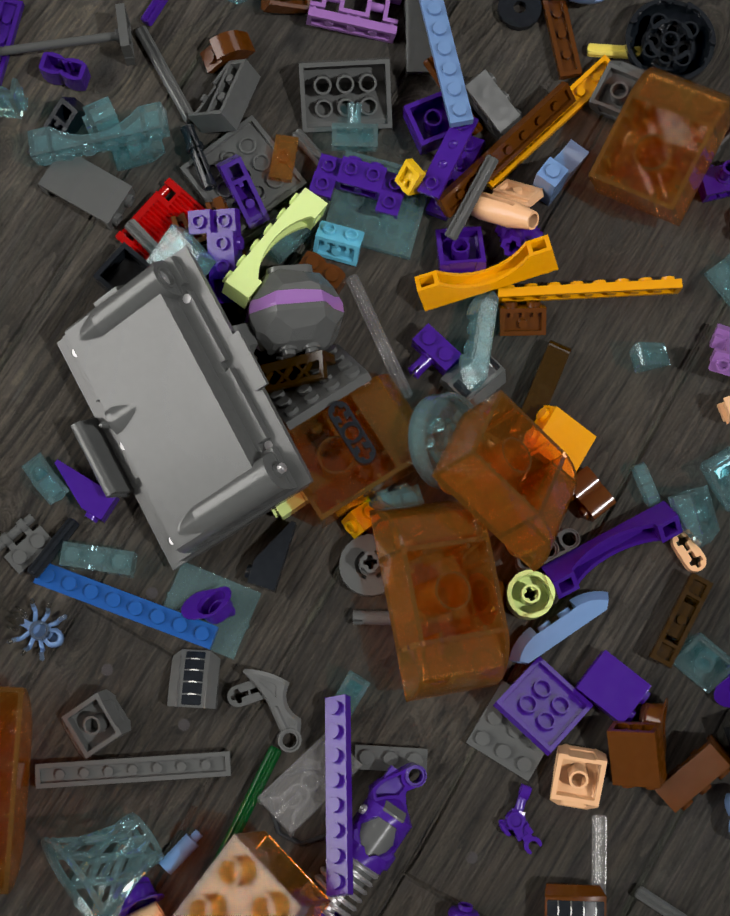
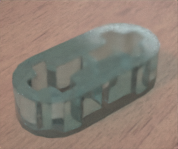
[631,462,660,507]

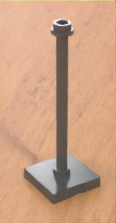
[0,3,136,66]

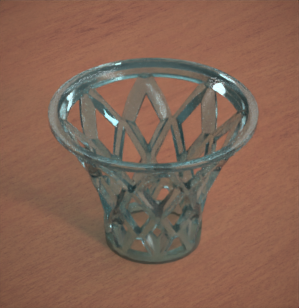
[41,812,164,916]

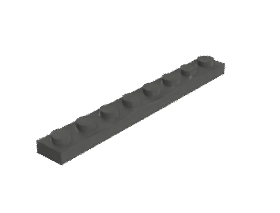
[35,751,232,789]

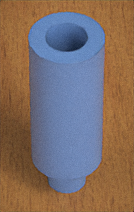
[159,829,203,875]

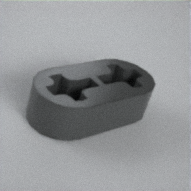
[227,680,265,707]

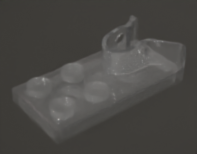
[257,734,362,838]

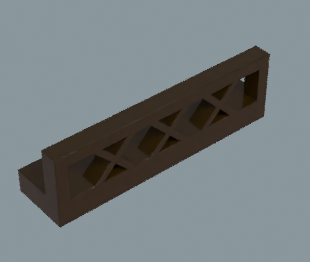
[260,350,335,393]

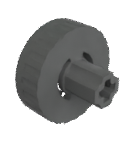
[339,534,401,597]

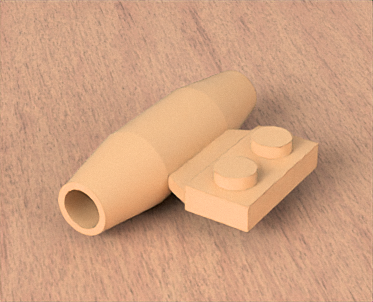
[471,179,544,230]

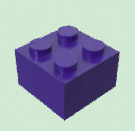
[403,91,450,156]

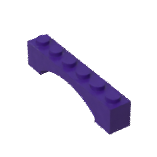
[541,501,683,599]

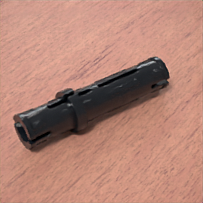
[180,124,217,191]

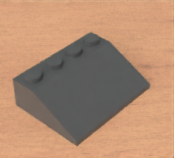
[299,57,392,133]

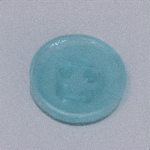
[408,392,485,490]

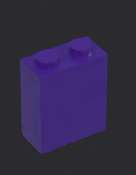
[574,650,651,722]

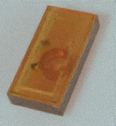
[269,134,299,183]

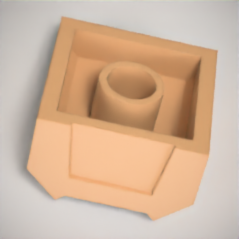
[550,744,608,810]

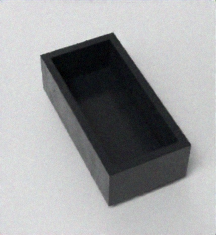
[93,242,151,292]

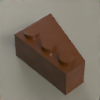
[655,734,730,813]

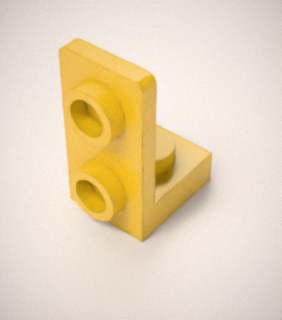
[394,158,427,196]

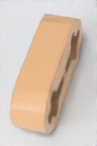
[670,531,706,573]

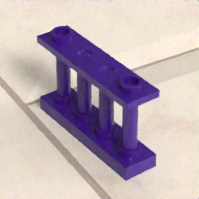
[417,117,486,221]

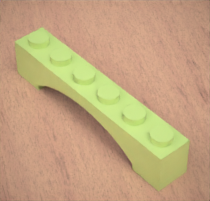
[222,187,328,309]

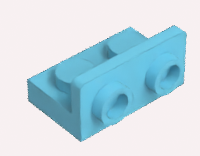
[313,220,365,267]

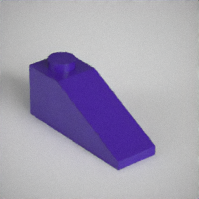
[216,154,270,229]
[55,459,120,523]

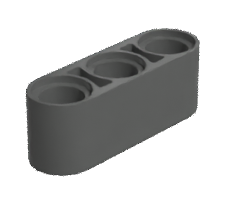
[515,528,580,572]

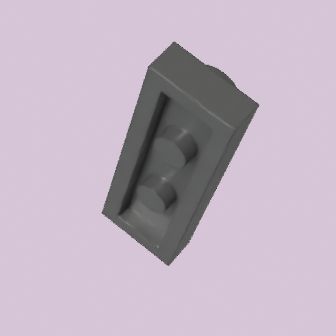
[354,745,428,773]

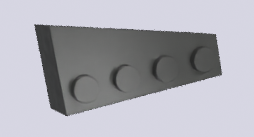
[404,0,432,76]

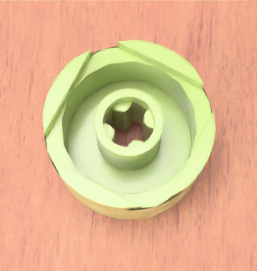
[505,570,555,620]

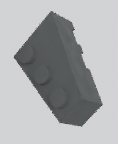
[465,69,524,141]

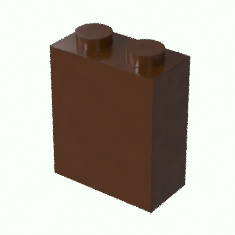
[607,721,667,790]

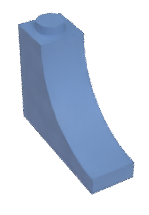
[533,139,589,206]

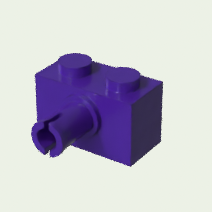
[695,160,730,203]
[407,323,462,379]

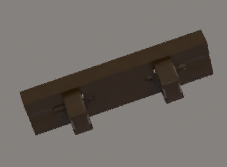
[648,572,714,669]

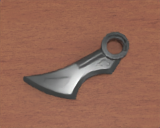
[243,669,302,753]

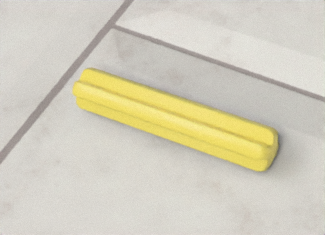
[587,43,641,59]

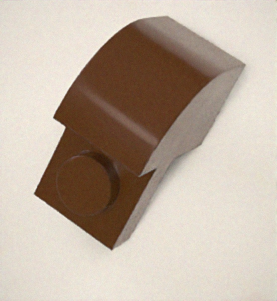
[200,30,256,74]

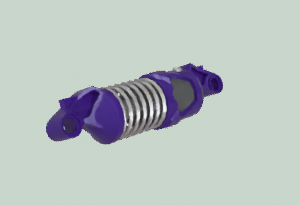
[286,762,427,916]

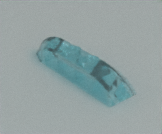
[459,291,499,392]

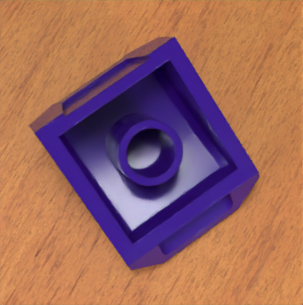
[435,226,486,273]

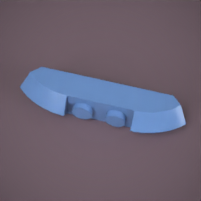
[509,591,609,665]

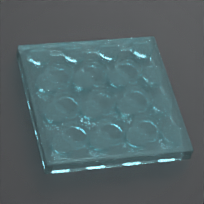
[326,150,428,260]

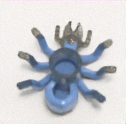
[7,598,67,661]

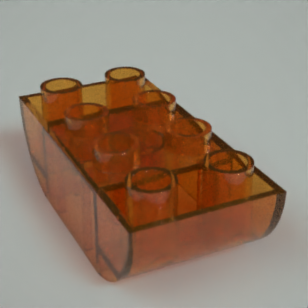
[369,499,510,702]

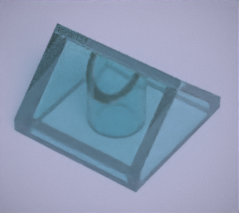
[673,632,730,694]

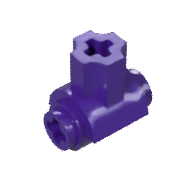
[494,225,544,257]

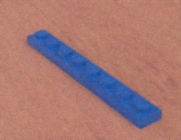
[33,564,219,650]

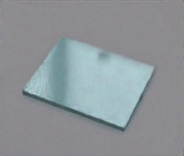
[164,563,261,660]

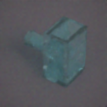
[331,102,378,152]

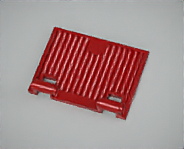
[115,177,205,264]

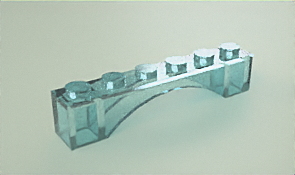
[27,102,170,166]

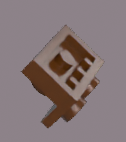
[498,300,546,336]

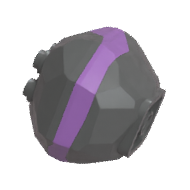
[244,264,344,361]

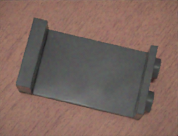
[38,146,135,231]

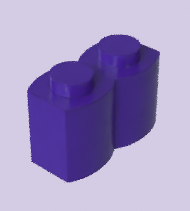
[38,52,91,91]

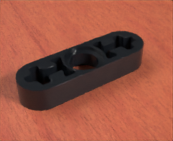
[328,401,376,466]

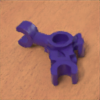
[498,783,542,854]

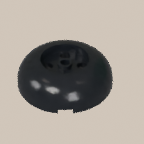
[625,0,716,86]

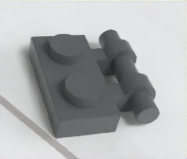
[0,513,52,575]

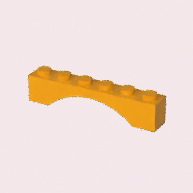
[414,234,558,311]

